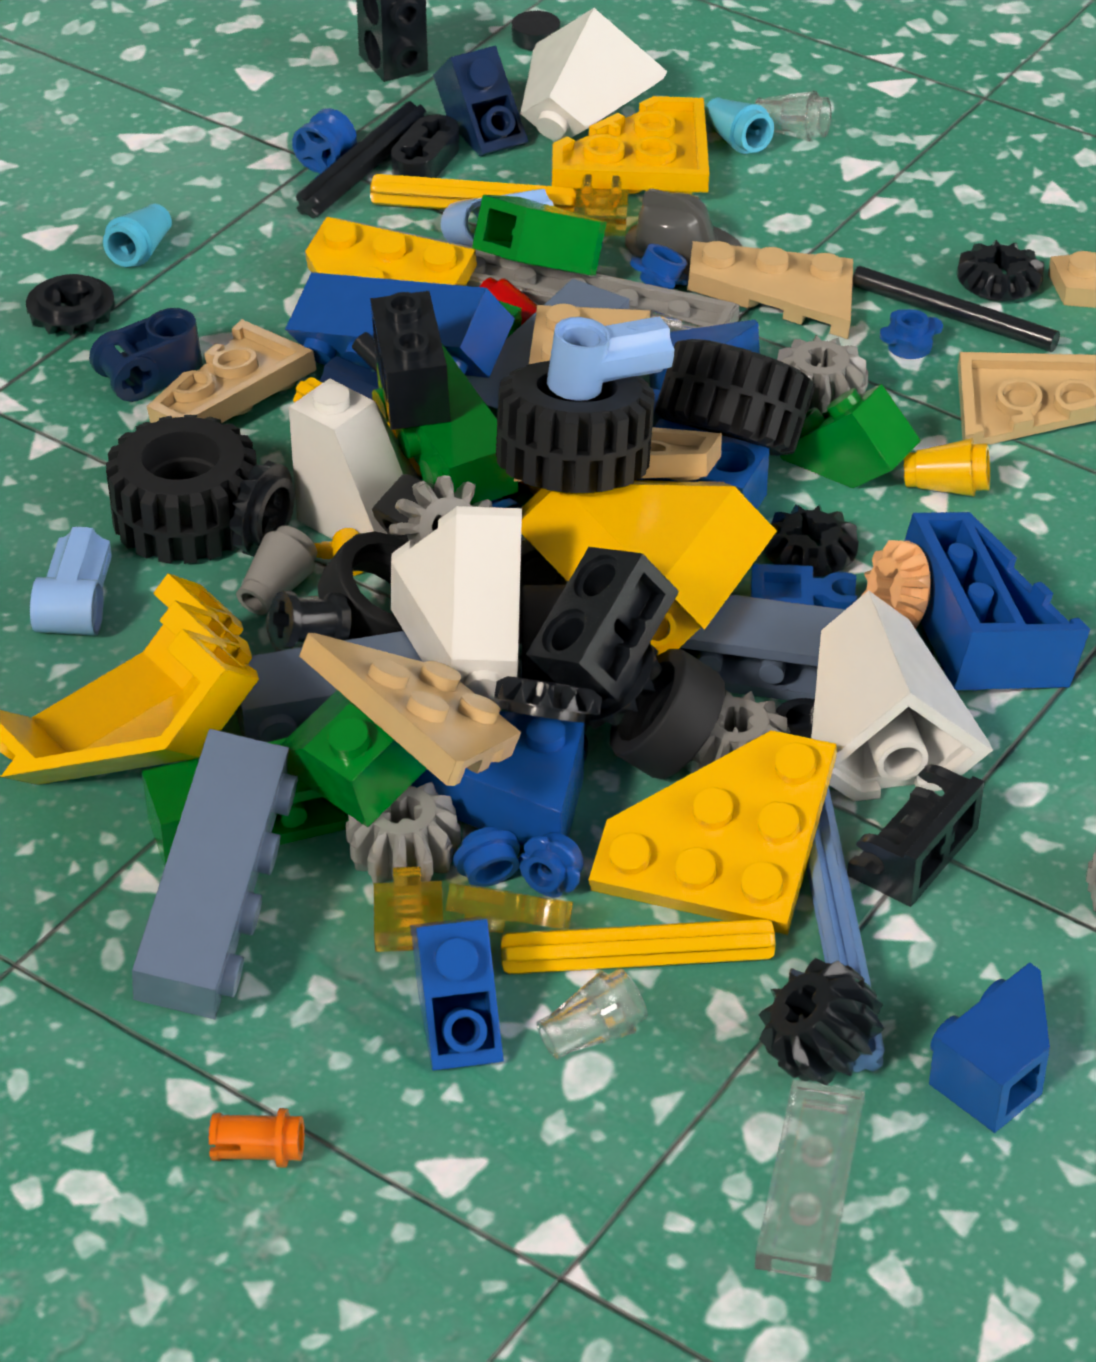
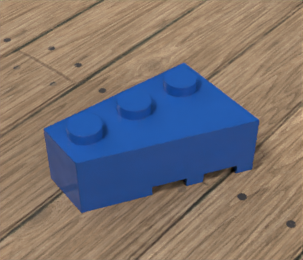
[904,512,1091,691]
[411,711,584,846]

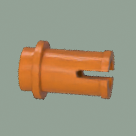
[209,1108,305,1168]

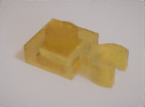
[445,883,573,933]

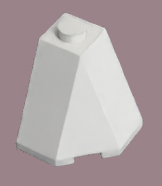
[521,8,667,142]
[289,378,419,539]
[391,506,522,709]
[811,590,993,802]

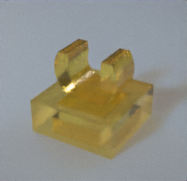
[574,174,629,236]
[373,867,443,952]

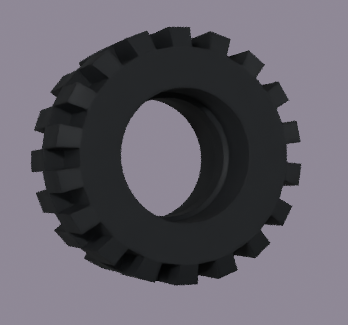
[655,339,816,456]
[496,361,655,493]
[106,414,257,564]

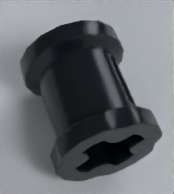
[269,591,351,649]

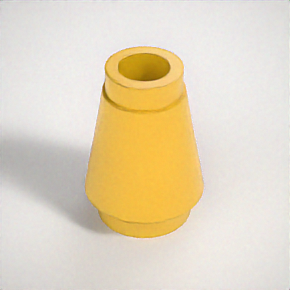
[904,438,990,497]

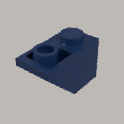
[433,45,528,156]

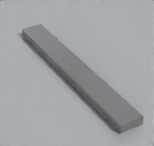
[337,218,740,332]

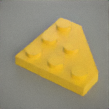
[552,96,709,194]
[305,217,477,286]
[588,730,837,935]

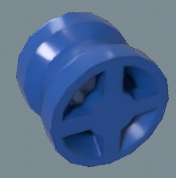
[292,108,357,173]

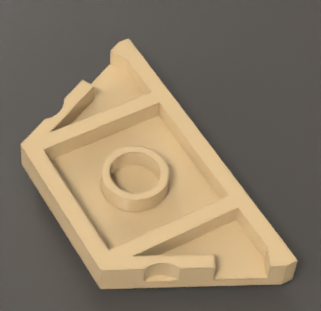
[299,633,521,786]

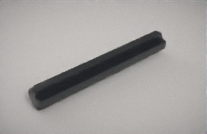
[296,101,426,218]

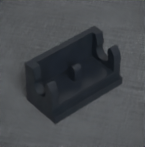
[847,764,985,907]

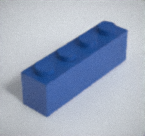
[285,272,515,378]

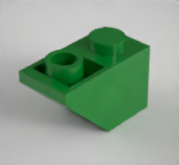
[472,195,607,275]
[780,384,921,488]

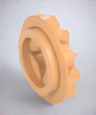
[861,540,931,629]

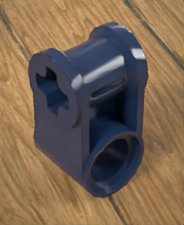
[89,308,203,402]

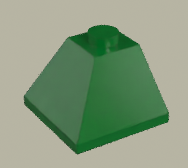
[280,690,427,828]

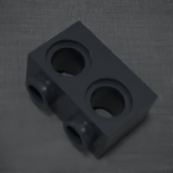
[356,0,428,82]
[370,291,451,430]
[526,547,679,700]

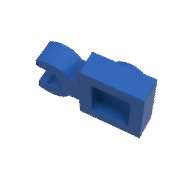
[750,564,857,610]

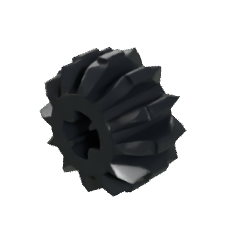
[758,958,885,1086]

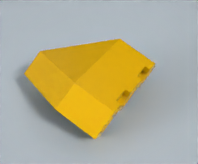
[521,480,777,655]
[0,573,259,785]

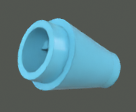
[705,97,774,154]
[103,204,172,267]

